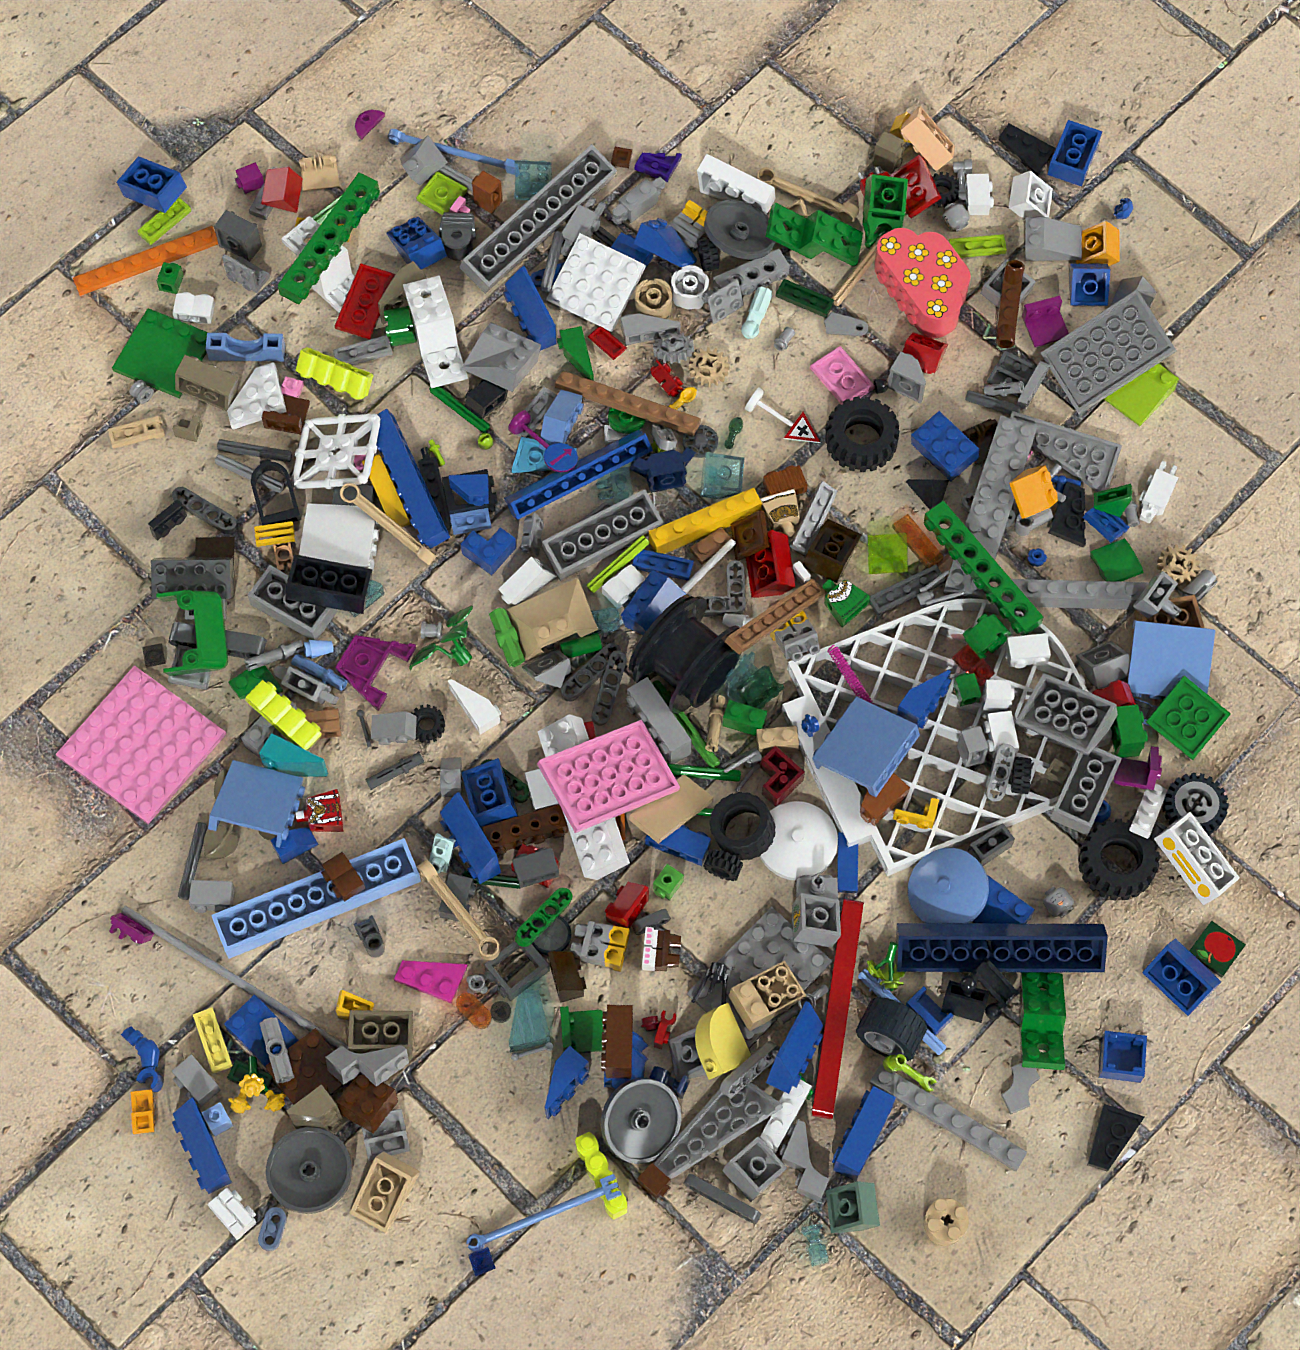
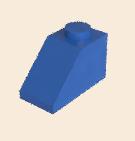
[449,474,489,506]
[270,827,319,864]

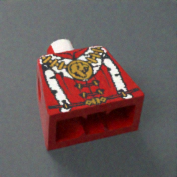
[296,789,344,832]

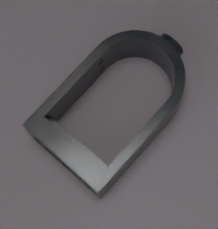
[251,459,301,525]

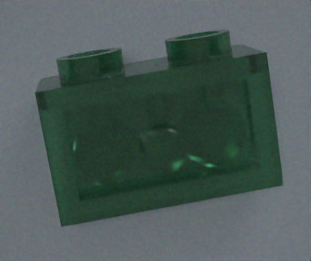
[736,665,784,709]

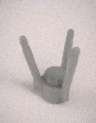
[916,570,965,609]
[721,748,762,792]

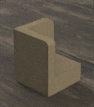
[172,415,203,442]

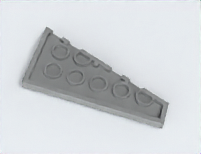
[1010,411,1122,492]
[654,1082,783,1179]

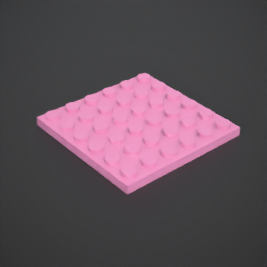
[56,665,226,824]

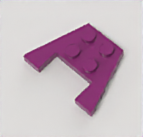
[335,635,416,711]

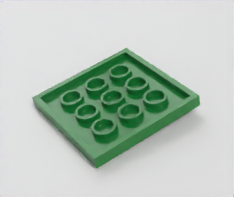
[112,308,208,399]

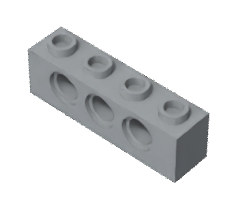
[713,249,790,296]

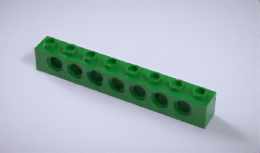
[278,172,380,305]
[924,500,1044,636]

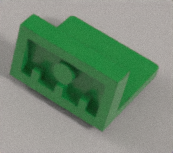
[560,1006,604,1053]

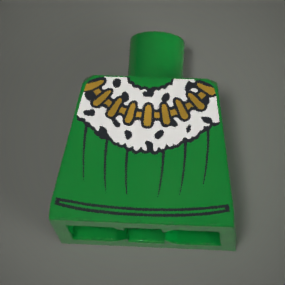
[822,579,870,628]

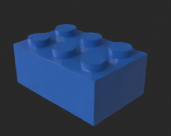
[1047,120,1103,187]
[116,156,187,213]
[911,411,979,482]

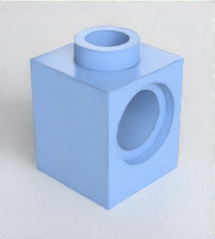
[201,1102,233,1136]

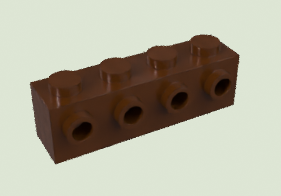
[482,804,568,856]

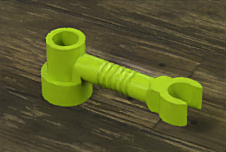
[883,1054,937,1092]

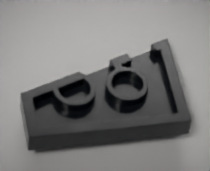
[999,123,1056,176]
[1048,482,1086,548]

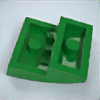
[1090,538,1144,582]

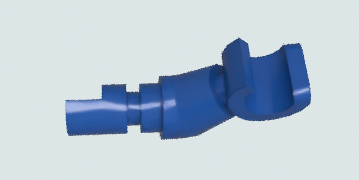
[121,1026,164,1093]

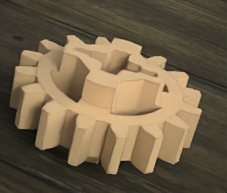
[688,347,729,387]
[1157,544,1200,586]

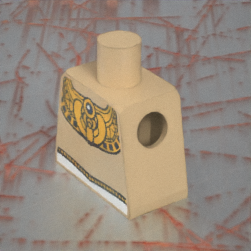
[760,489,800,537]

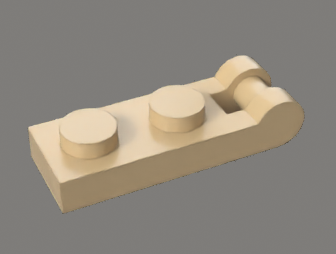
[108,416,165,449]

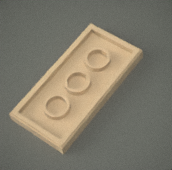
[629,775,714,844]

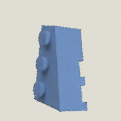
[539,389,584,450]

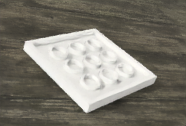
[546,233,646,333]

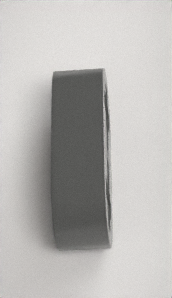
[631,909,671,935]

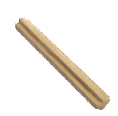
[831,235,883,306]

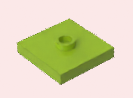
[416,171,467,215]

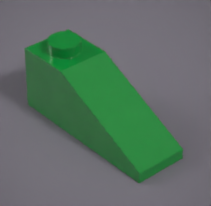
[557,326,594,381]

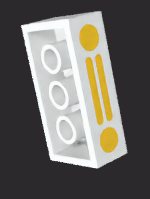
[1154,812,1239,905]

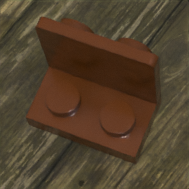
[261,395,310,435]

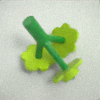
[866,942,905,991]

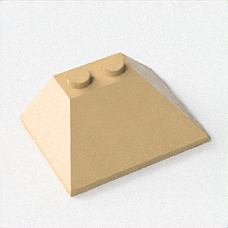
[507,578,599,661]

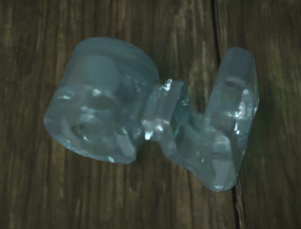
[801,1223,829,1267]

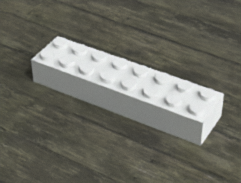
[538,714,630,880]

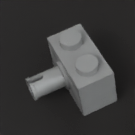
[1133,571,1182,619]
[795,875,838,900]

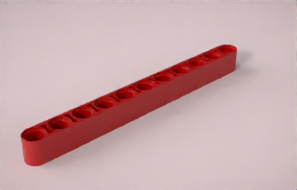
[811,899,864,1119]

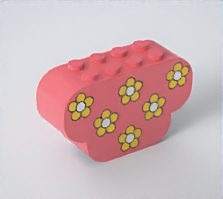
[874,228,971,338]

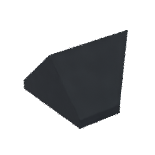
[906,479,949,510]

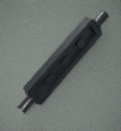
[418,447,452,541]

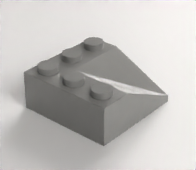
[462,322,541,392]

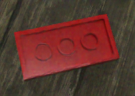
[335,263,395,339]

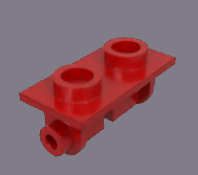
[650,360,684,398]

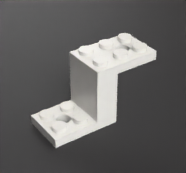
[281,216,355,313]
[403,276,468,388]

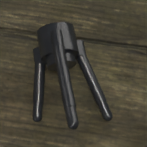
[691,962,729,1005]

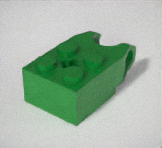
[862,174,908,242]

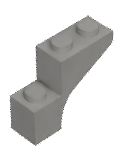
[325,1046,409,1086]
[779,1120,829,1202]

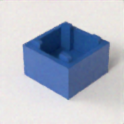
[1098,1031,1147,1083]

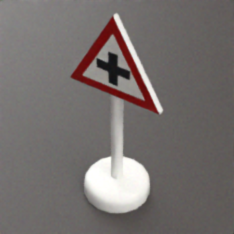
[745,387,820,443]

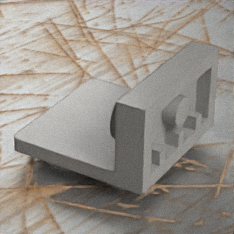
[222,254,270,293]

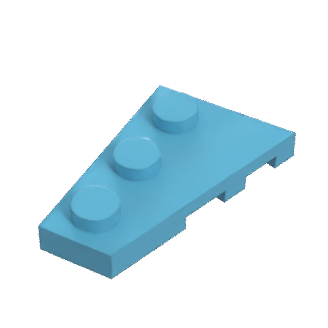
[512,437,577,473]

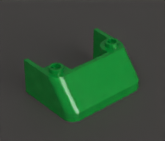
[156,590,228,676]

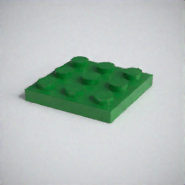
[1145,676,1231,760]

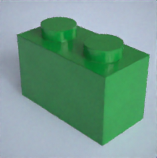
[723,700,767,736]

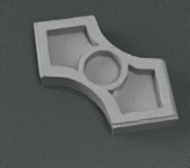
[1001,1063,1040,1115]

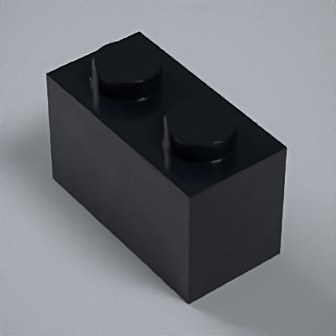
[464,379,508,420]
[941,980,990,1023]

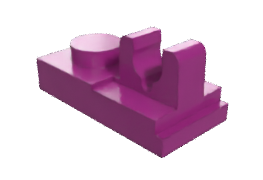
[109,913,154,944]

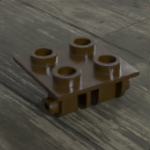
[962,419,998,465]
[195,537,235,573]

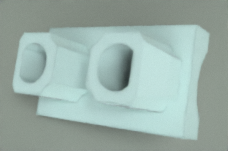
[429,833,456,873]

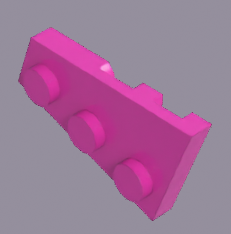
[394,960,468,1004]

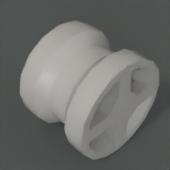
[129,380,154,404]

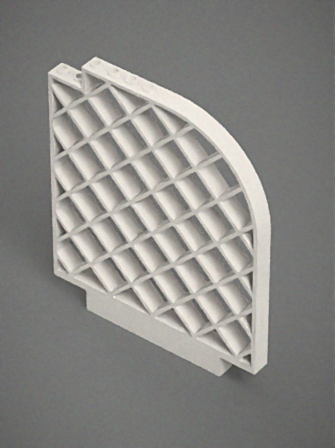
[782,598,1112,876]

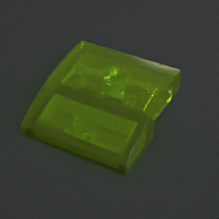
[867,533,908,574]

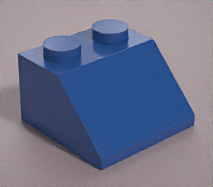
[1069,264,1111,306]

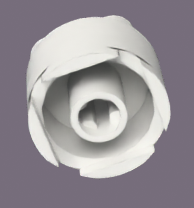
[671,265,709,309]

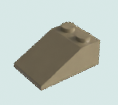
[378,261,429,325]

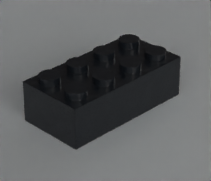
[285,554,372,614]

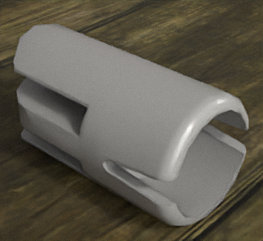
[1183,569,1218,603]

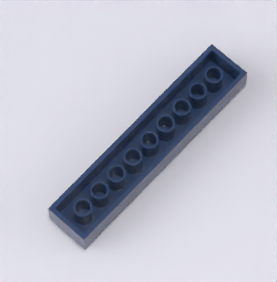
[895,923,1108,972]

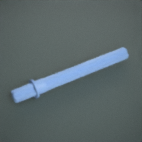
[858,968,946,1055]

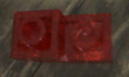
[951,644,995,686]

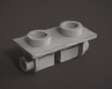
[521,512,544,555]

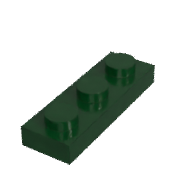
[776,279,835,318]

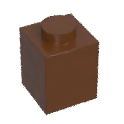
[637,1163,671,1200]

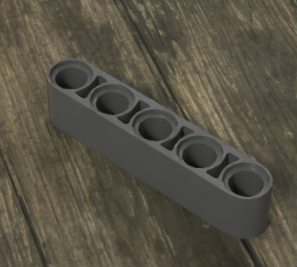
[168,622,267,659]

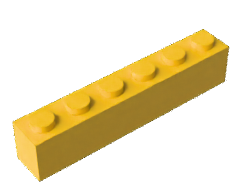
[648,487,762,554]

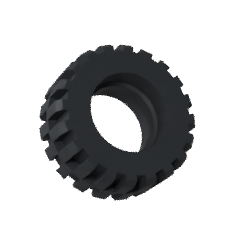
[825,396,900,472]
[1078,819,1160,901]

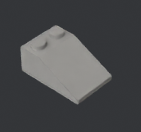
[1025,217,1082,261]

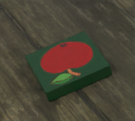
[1189,920,1246,978]

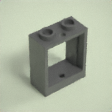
[484,935,550,1001]

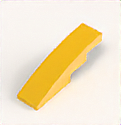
[362,454,410,527]

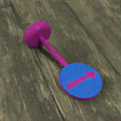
[508,410,578,472]

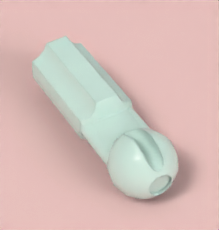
[741,286,772,339]

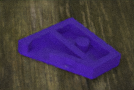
[634,153,682,182]

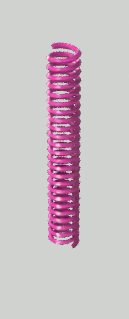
[827,645,875,704]

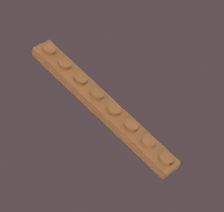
[555,370,701,436]
[725,579,826,655]

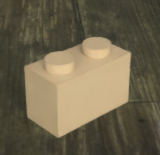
[756,726,799,756]

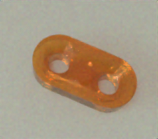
[456,993,492,1029]

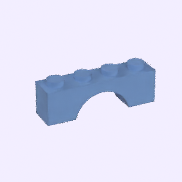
[206,333,285,361]

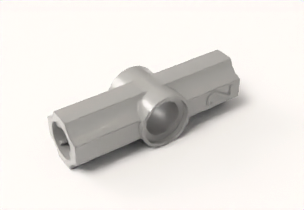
[259,1017,294,1083]

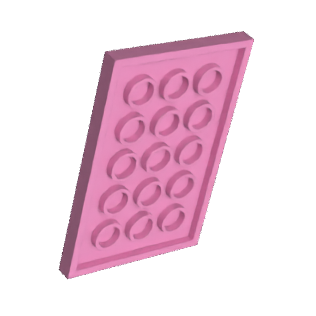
[537,720,680,833]

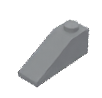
[620,313,681,346]

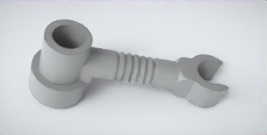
[953,159,972,204]

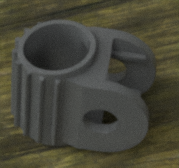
[439,212,476,261]

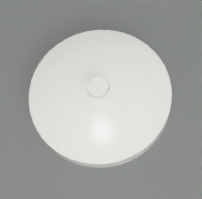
[760,801,838,881]

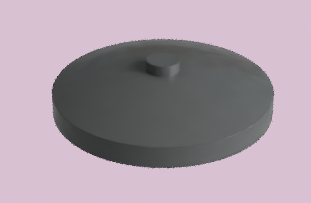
[704,200,776,260]
[601,1078,681,1164]
[266,1127,352,1214]

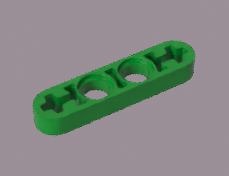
[515,888,573,947]

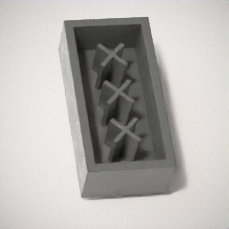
[151,557,234,599]

